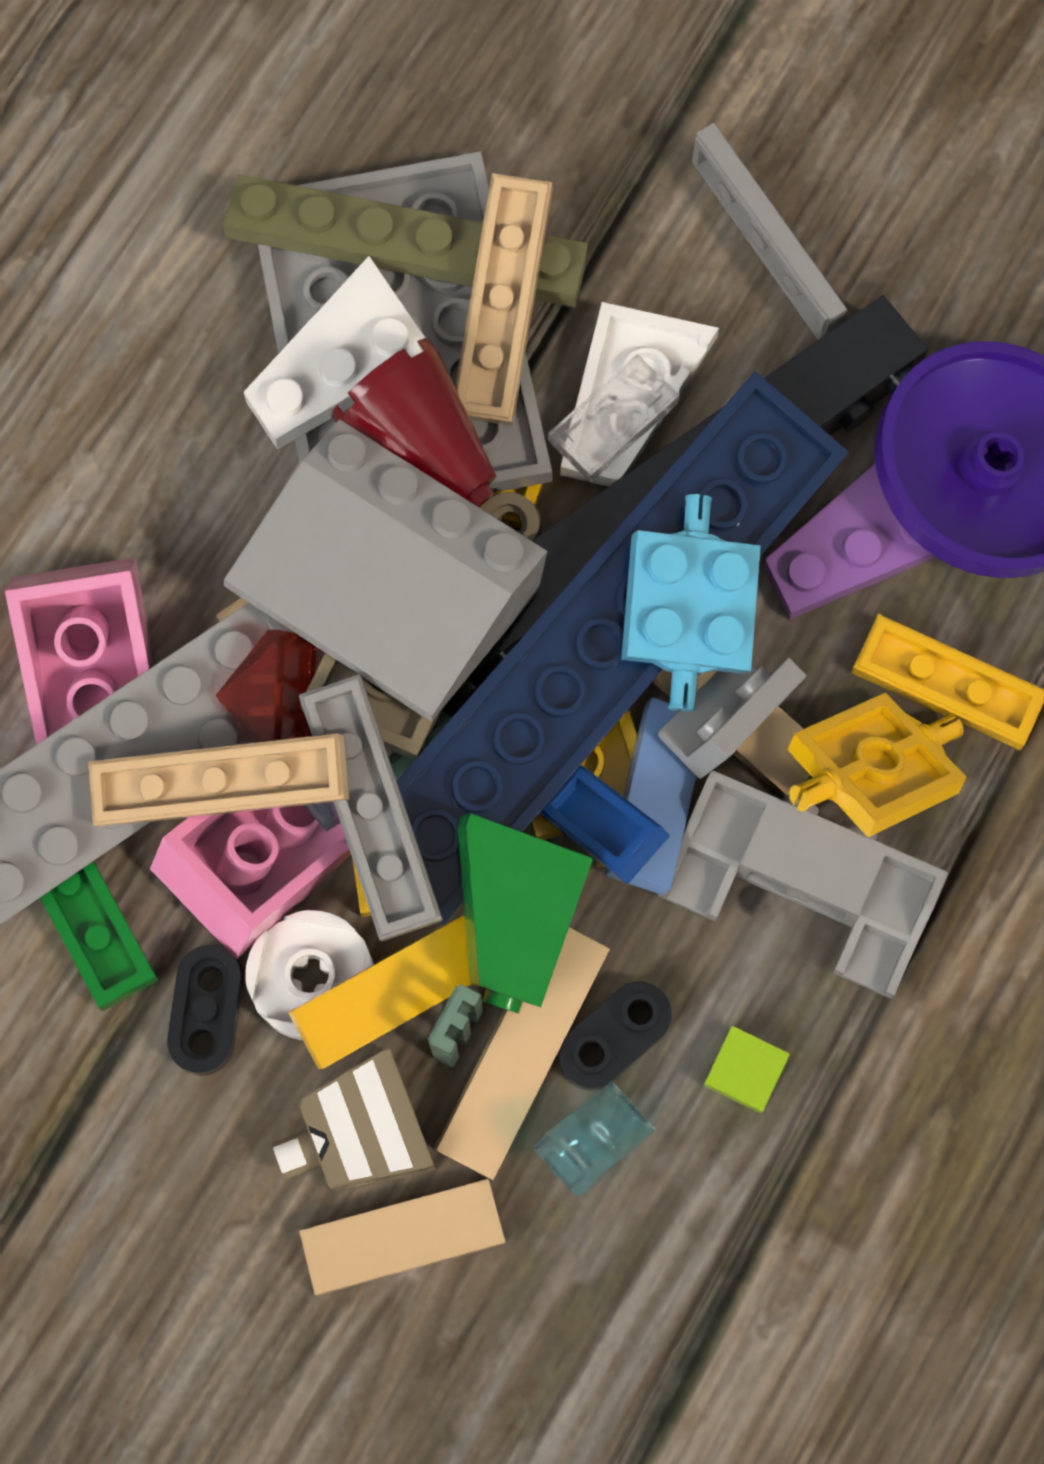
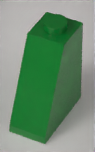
[457,813,593,1014]

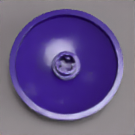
[875,341,1044,578]

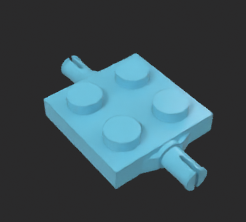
[621,494,761,712]

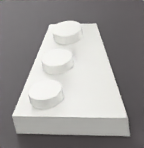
[244,256,425,449]
[560,302,719,486]

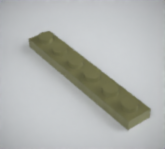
[223,174,589,307]

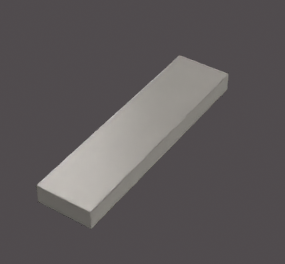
[692,123,847,340]
[299,674,443,941]

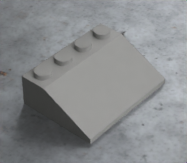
[224,419,547,722]

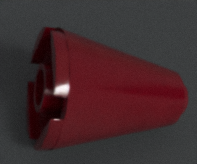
[331,338,497,508]

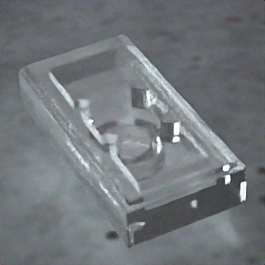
[548,354,680,483]

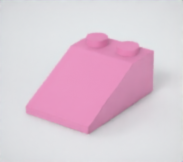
[5,557,154,745]
[150,730,351,959]

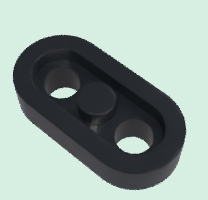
[167,945,243,1076]
[559,982,672,1091]

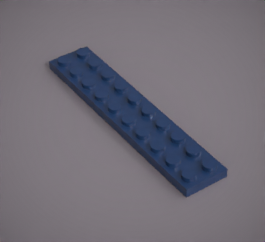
[344,371,849,926]

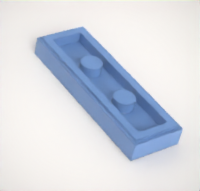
[604,697,696,895]

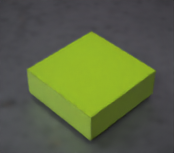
[703,1026,790,1114]

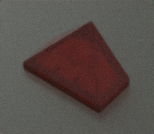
[216,629,316,743]

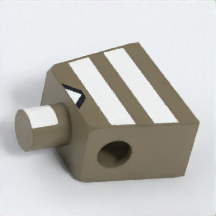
[272,1048,436,1192]

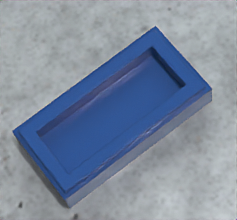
[540,765,670,885]

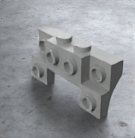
[658,770,949,999]

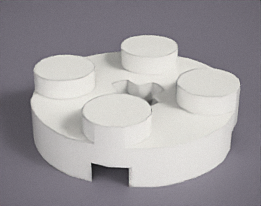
[246,910,374,1040]

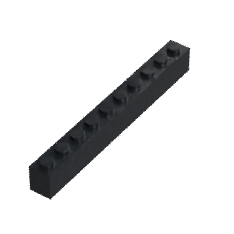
[442,295,928,710]

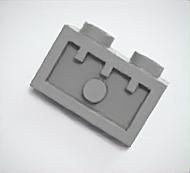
[658,658,807,779]

